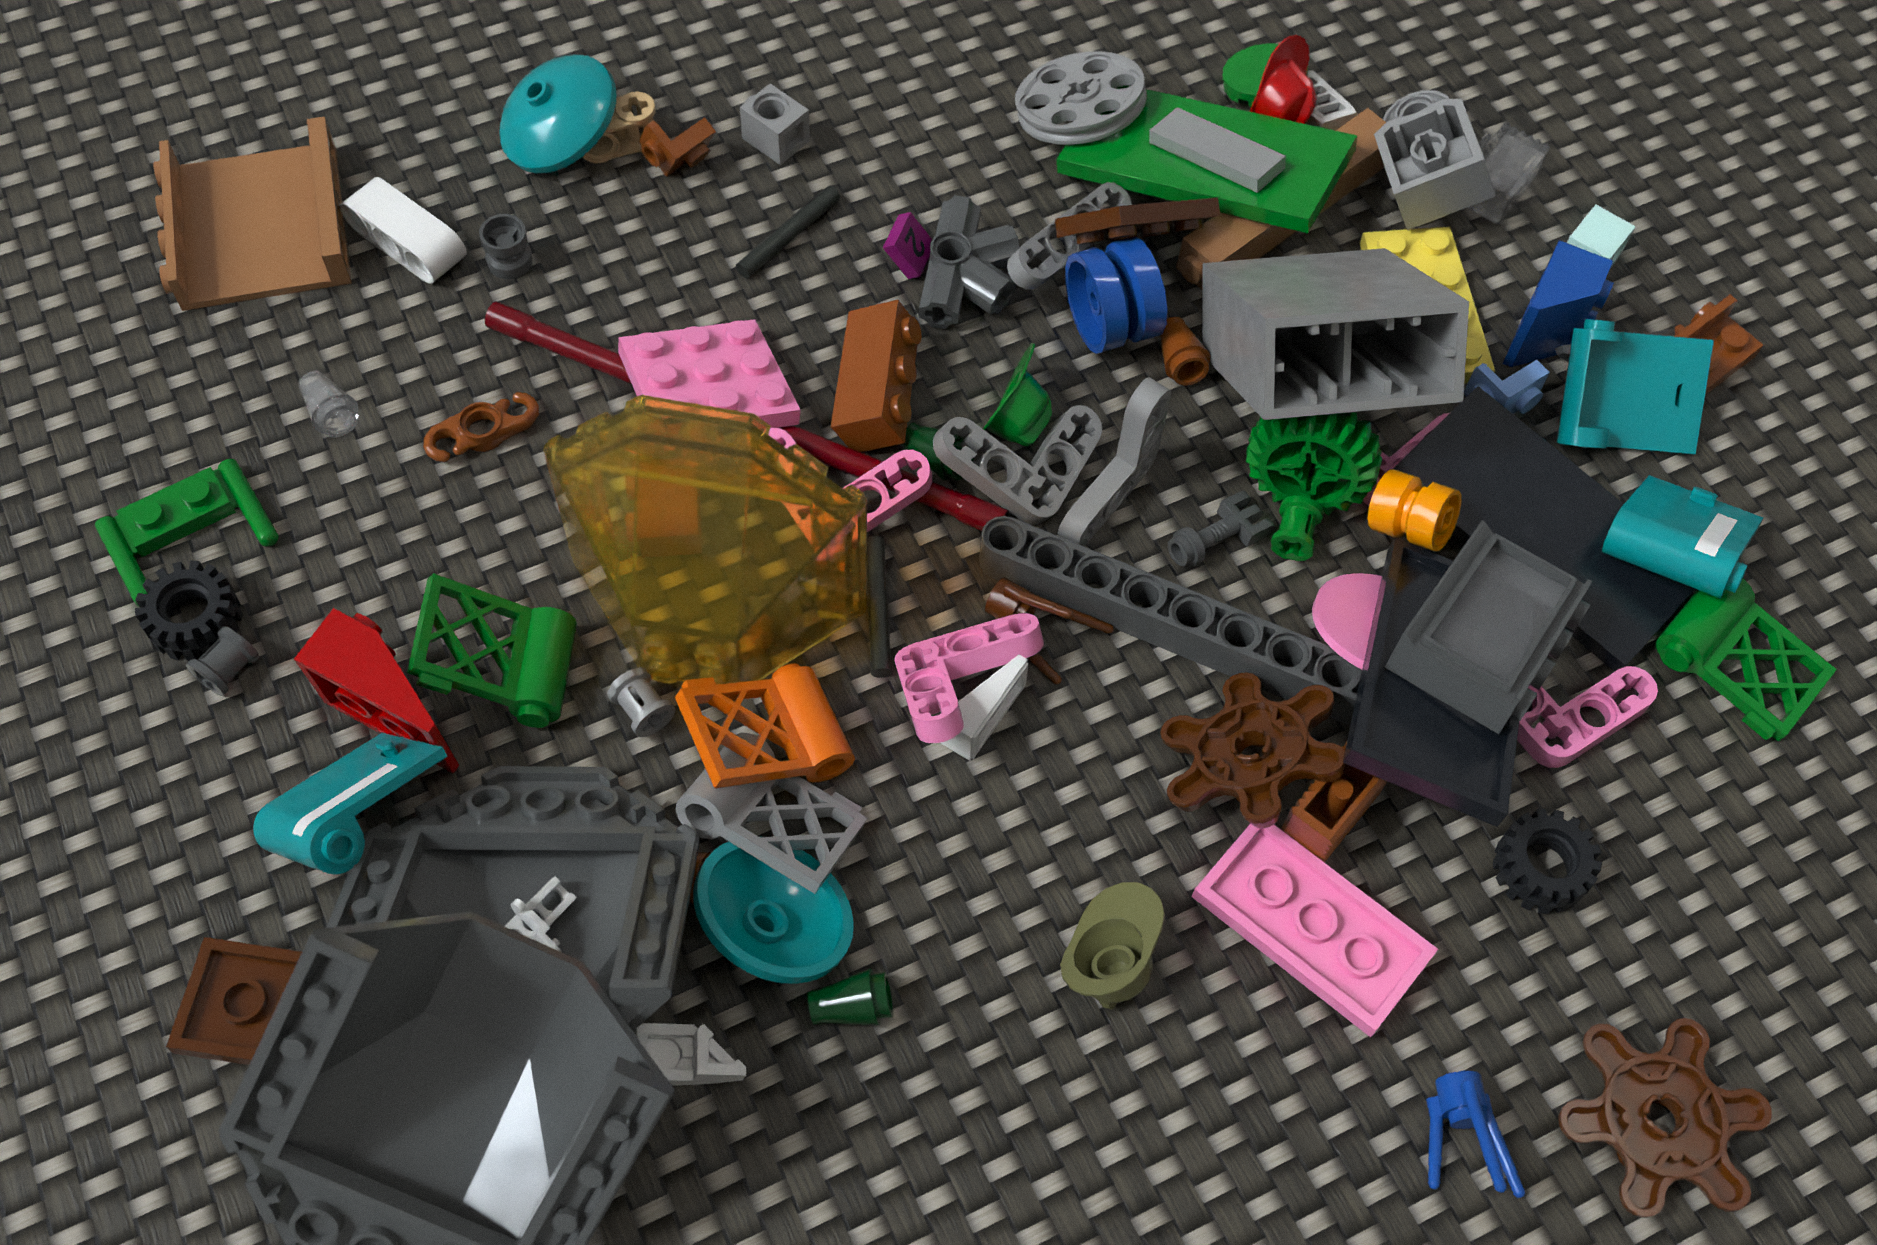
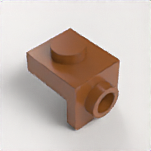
[639,117,716,177]

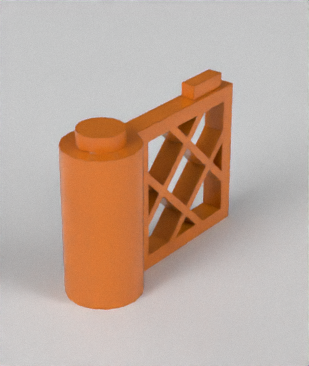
[675,663,855,789]

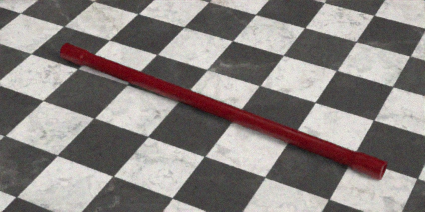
[485,301,1009,531]

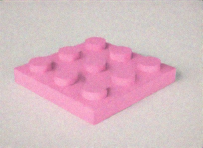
[618,319,801,446]

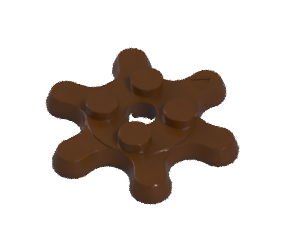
[1160,672,1346,828]
[1559,1018,1772,1218]

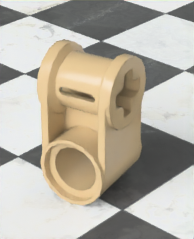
[583,92,656,163]

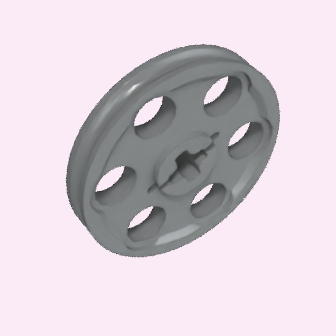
[1015,51,1147,145]

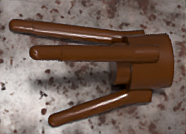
[985,577,1114,685]

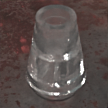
[298,371,359,437]

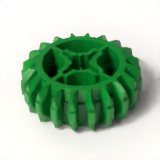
[1246,412,1382,516]

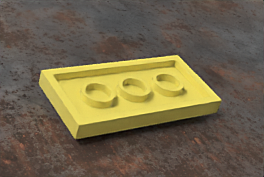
[1359,226,1495,383]

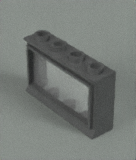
[1385,520,1592,734]

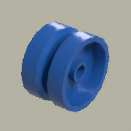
[1065,236,1167,354]

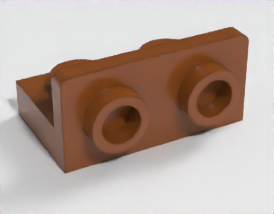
[1673,294,1763,395]

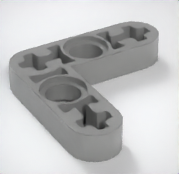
[1058,377,1172,546]
[933,405,1102,525]

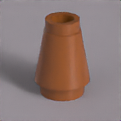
[1160,317,1210,385]

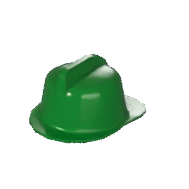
[983,343,1052,446]

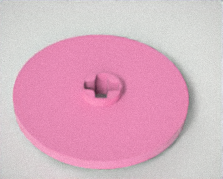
[1312,573,1382,669]

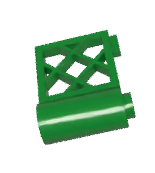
[407,573,577,728]
[1656,579,1837,741]

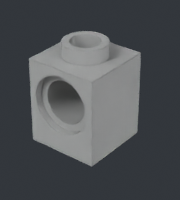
[740,84,810,165]

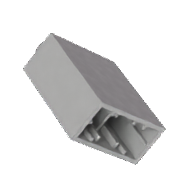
[1202,248,1469,420]

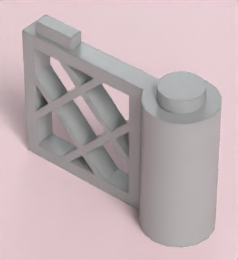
[676,733,868,894]

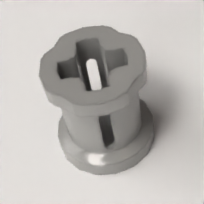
[607,667,675,737]

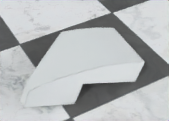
[634,1023,746,1086]

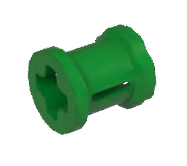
[1271,496,1324,561]

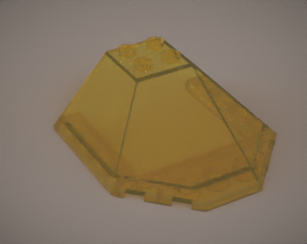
[543,395,867,685]

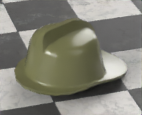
[1060,882,1165,1010]

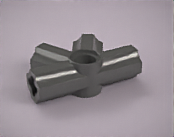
[918,195,1020,329]

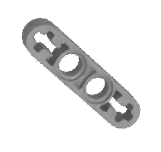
[1007,182,1132,290]

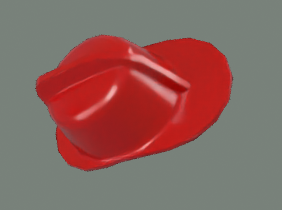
[1249,34,1317,124]

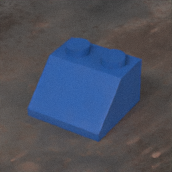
[1502,240,1614,367]

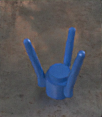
[1426,1071,1525,1198]

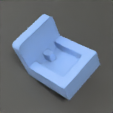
[1464,360,1550,414]

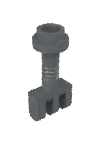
[1168,490,1276,567]

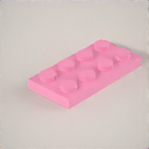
[1192,823,1438,1038]

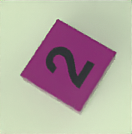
[883,212,932,279]

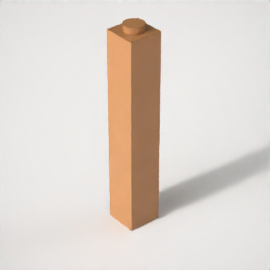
[1176,108,1386,290]

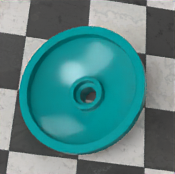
[499,55,617,173]
[693,842,854,984]

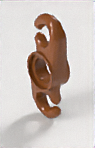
[423,392,539,462]

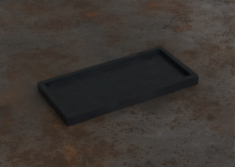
[1393,386,1695,672]
[1343,537,1535,827]

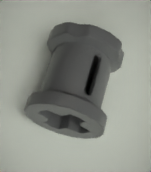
[186,626,260,696]

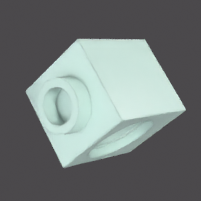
[1567,205,1636,268]

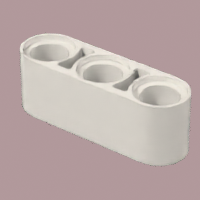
[340,177,467,284]

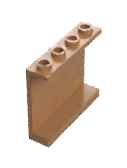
[153,117,352,311]

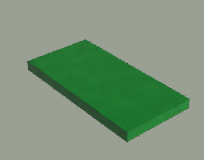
[1056,85,1357,233]

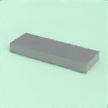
[1149,107,1286,193]

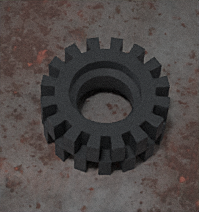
[135,560,243,661]

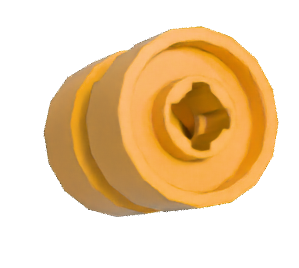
[1367,469,1462,552]

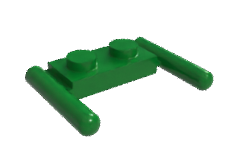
[95,459,279,606]

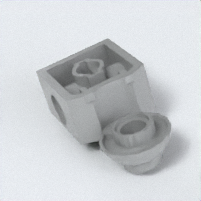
[1374,90,1496,230]

